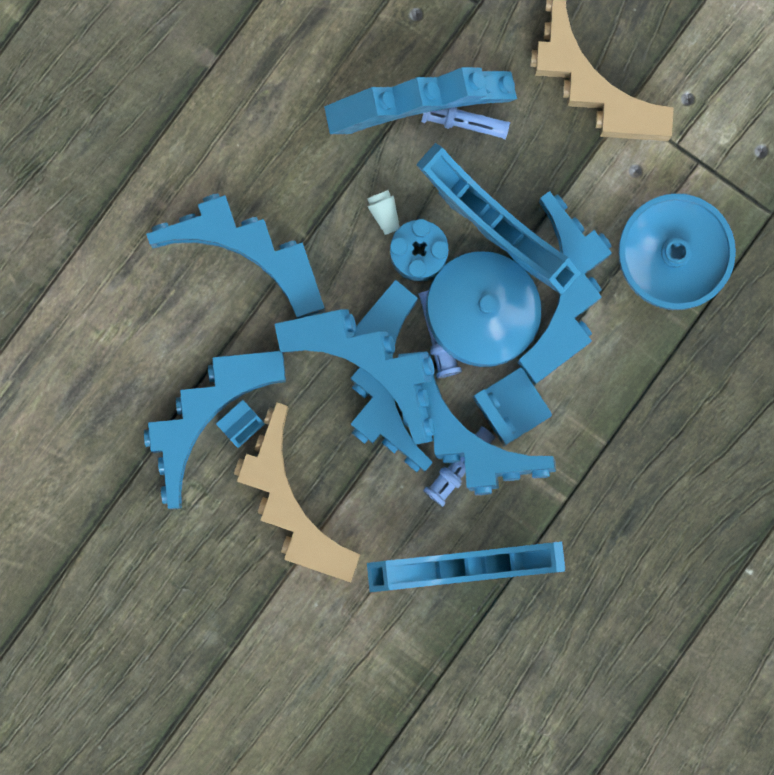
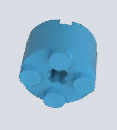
[390,219,449,281]

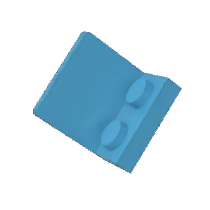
[473,368,552,446]

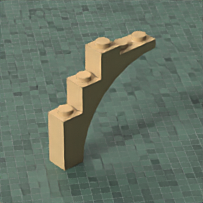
[530,0,674,141]
[234,402,360,583]

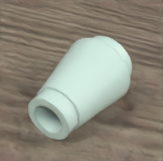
[367,190,400,235]

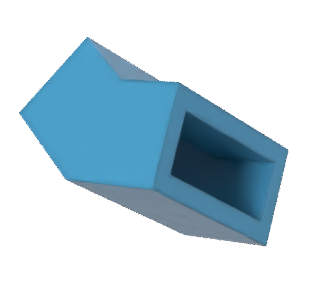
[216,400,265,448]

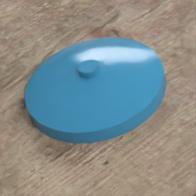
[618,194,736,310]
[426,251,542,367]

